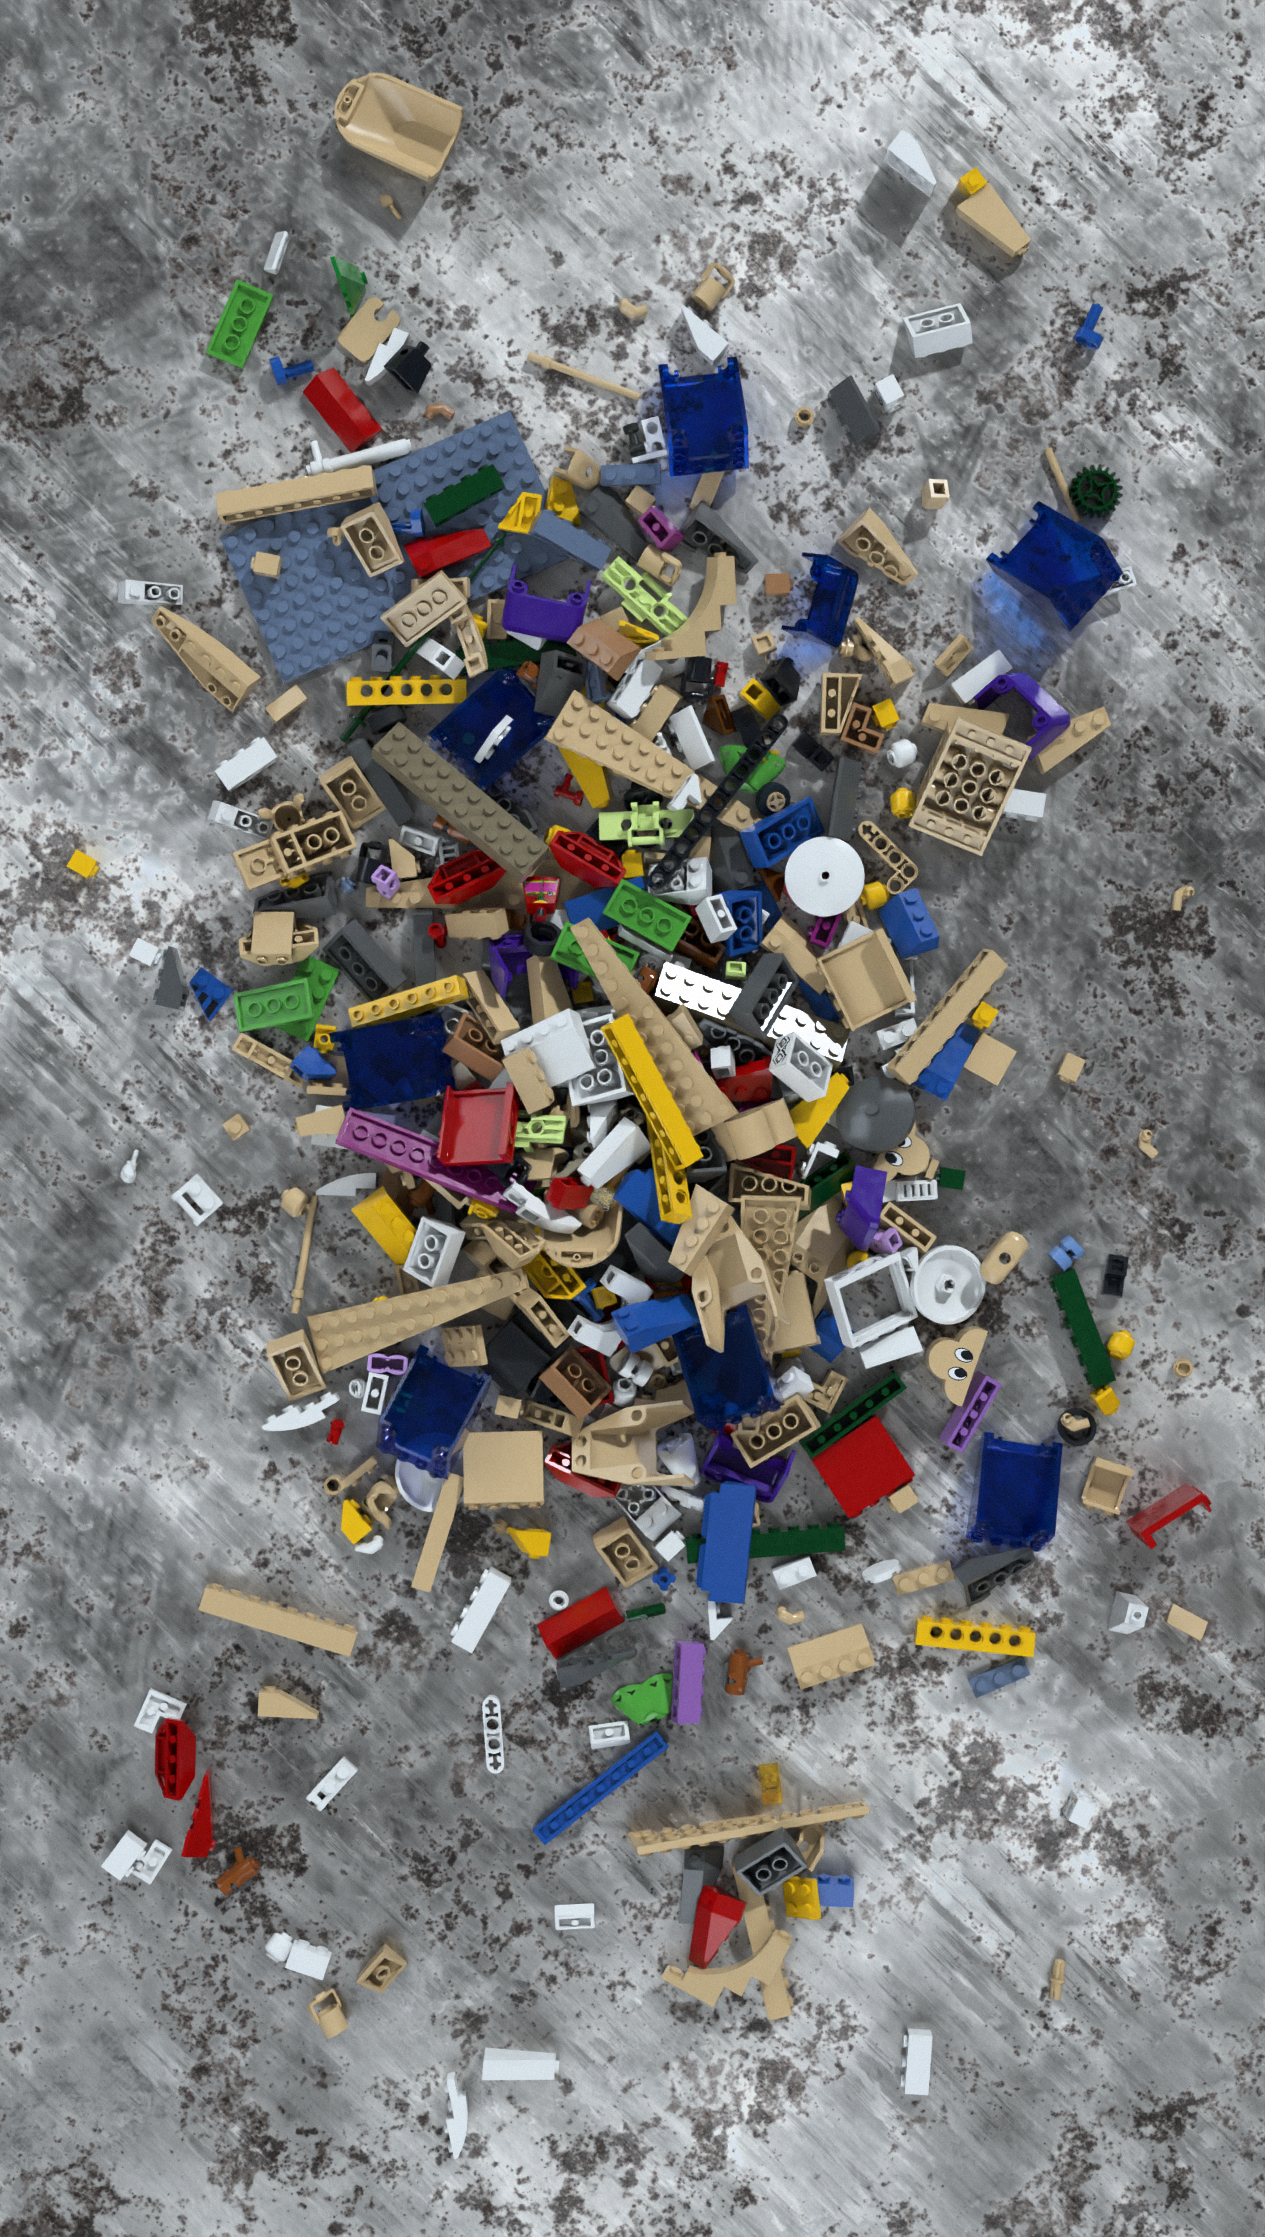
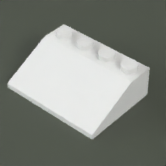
[501,1008,596,1088]
[568,1013,635,1107]

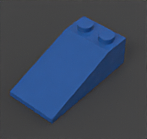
[739,796,825,868]
[563,876,647,931]
[912,1022,980,1101]
[611,1293,700,1354]

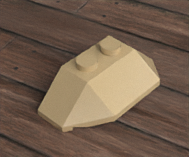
[239,920,319,966]
[481,1217,546,1270]

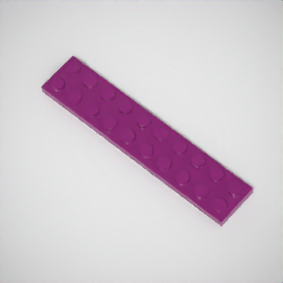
[335,1107,537,1215]

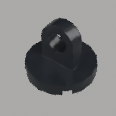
[623,781,663,811]

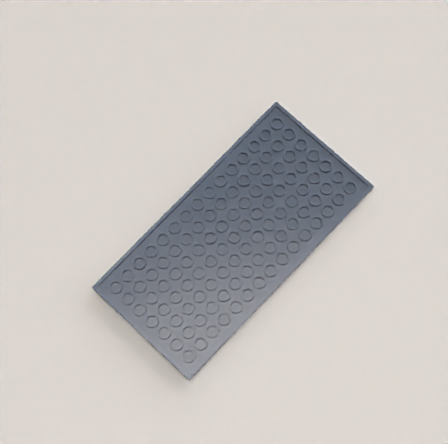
[220,411,571,684]

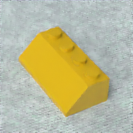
[351,1186,418,1265]

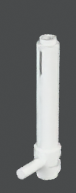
[306,438,413,476]

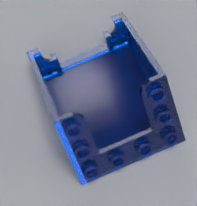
[658,356,749,477]
[986,501,1123,632]
[428,669,556,793]
[329,1012,456,1112]
[672,1304,785,1431]
[376,1344,492,1480]
[966,1432,1063,1552]

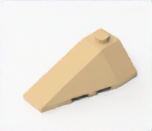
[837,508,919,586]
[853,616,915,690]
[759,914,826,995]

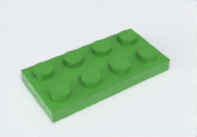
[206,279,274,369]
[603,879,692,953]
[550,921,640,979]
[274,956,340,1042]
[233,978,316,1033]

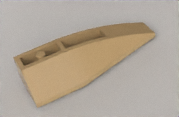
[151,606,261,712]

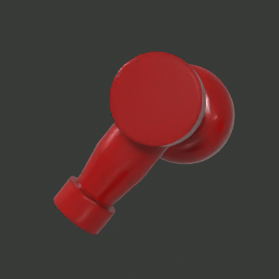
[554,773,584,807]
[428,923,448,948]

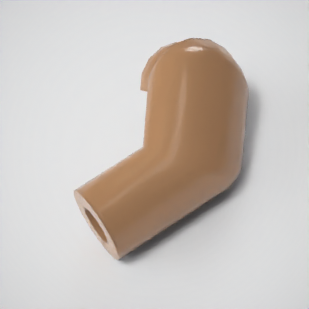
[424,403,455,420]

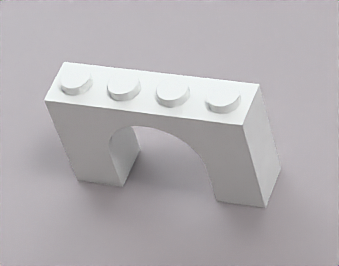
[567,1265,653,1357]

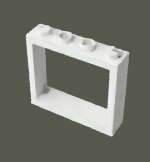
[824,1251,918,1349]

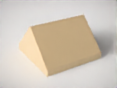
[357,1944,407,1994]

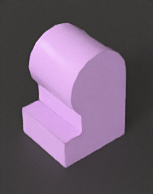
[371,865,401,899]
[869,1227,903,1254]

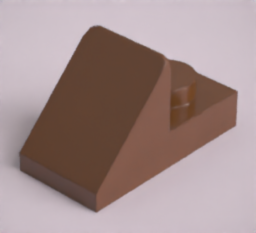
[505,908,533,930]

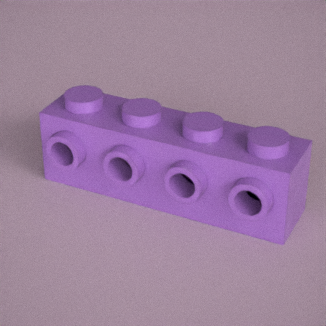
[938,1370,1002,1453]
[671,1641,706,1724]

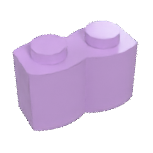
[367,1351,409,1375]

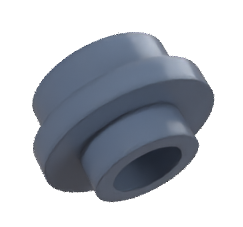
[338,877,357,895]

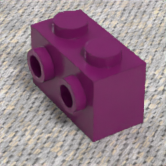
[637,506,685,552]
[807,912,843,949]

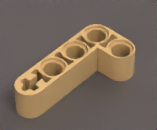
[857,821,918,896]

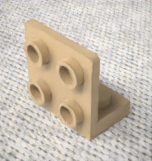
[306,1055,350,1096]

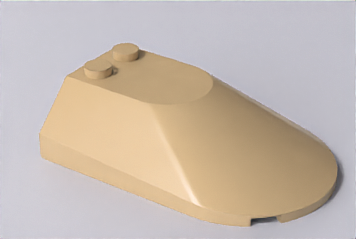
[334,73,464,183]
[540,1164,628,1268]

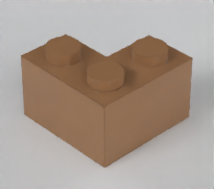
[838,702,884,756]

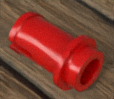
[713,661,730,687]
[326,1418,345,1445]

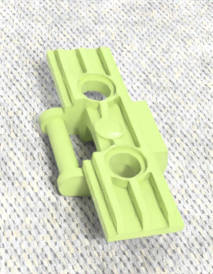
[600,556,688,637]
[599,801,695,847]
[514,1109,567,1153]

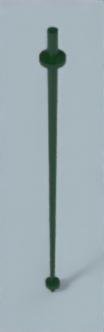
[339,534,506,743]

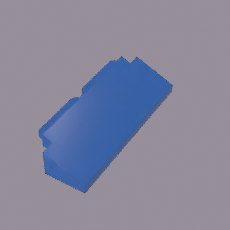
[613,1167,682,1249]
[696,1481,757,1604]

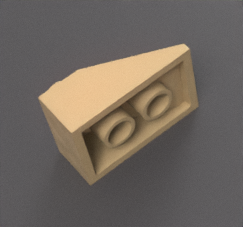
[340,502,404,578]
[318,755,386,830]
[267,1329,326,1402]
[592,1515,659,1588]

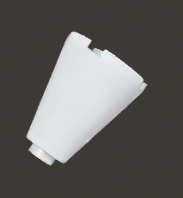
[657,1433,701,1490]

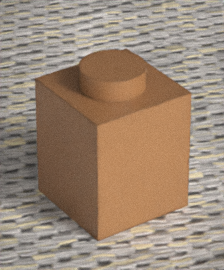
[764,573,793,597]

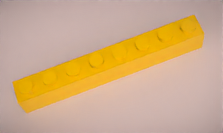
[600,1013,704,1171]

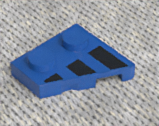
[189,967,233,1021]

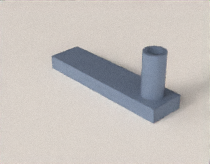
[581,656,614,705]

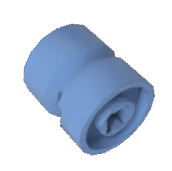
[1047,1234,1085,1272]

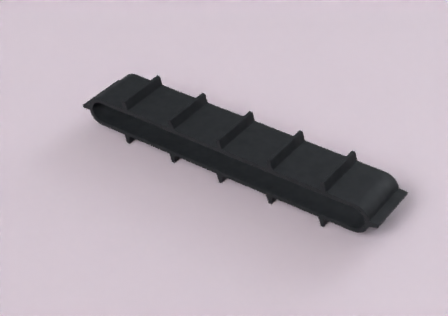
[479,1160,735,1398]

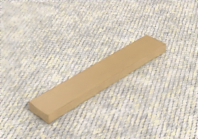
[411,1472,464,1593]

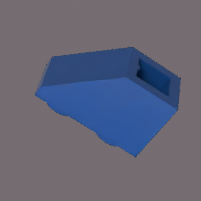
[289,1045,337,1080]

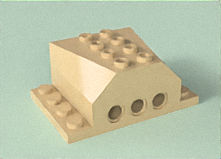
[908,716,1032,856]

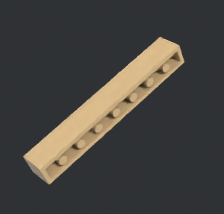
[216,465,378,524]
[886,949,1008,1085]
[198,1583,359,1657]
[732,1861,794,2021]

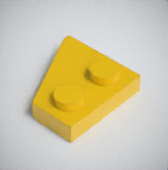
[545,476,581,527]
[498,492,542,535]
[619,620,659,650]

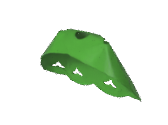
[719,745,786,793]
[611,1673,673,1725]

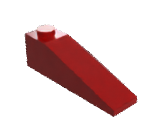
[403,528,492,579]
[181,1770,216,1857]
[689,1885,747,1969]

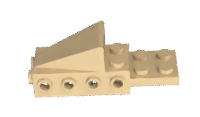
[231,810,357,891]

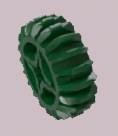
[1069,465,1123,519]

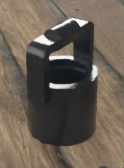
[680,656,714,701]
[355,841,388,885]
[484,1154,532,1188]

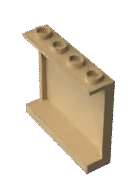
[815,927,917,1032]
[730,1270,821,1355]
[463,1431,544,1510]

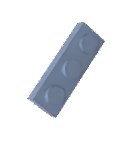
[601,463,661,487]
[968,1656,1030,1698]

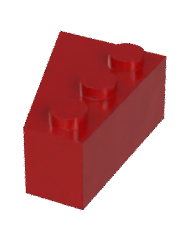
[710,1055,773,1102]
[736,1143,797,1181]

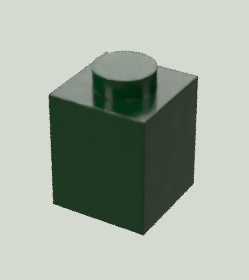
[935,1167,966,1190]

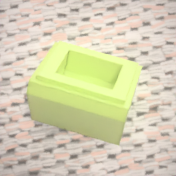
[725,961,746,980]

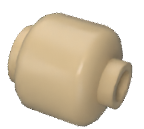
[281,1187,311,1217]

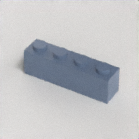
[528,509,611,572]

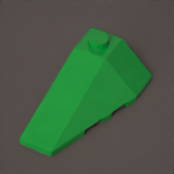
[330,256,368,317]

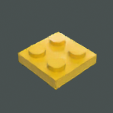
[782,1876,822,1920]

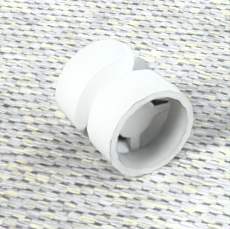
[617,1351,654,1387]

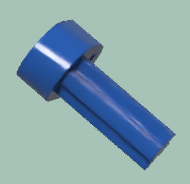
[1074,303,1103,350]
[269,356,315,386]
[391,509,425,537]
[573,1276,605,1322]

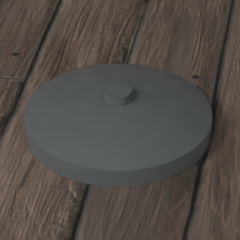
[836,1077,916,1153]

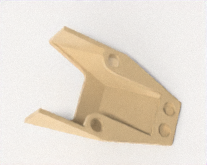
[790,1197,852,1320]
[692,1216,791,1353]
[572,1400,695,1486]

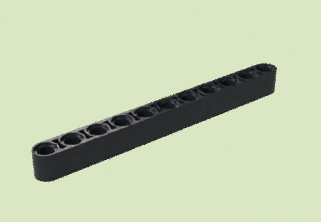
[647,714,788,890]

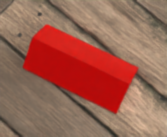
[303,367,383,453]
[537,1587,625,1659]

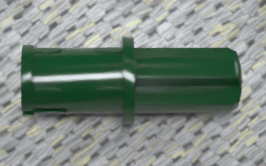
[626,1602,666,1623]

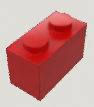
[545,1177,594,1210]

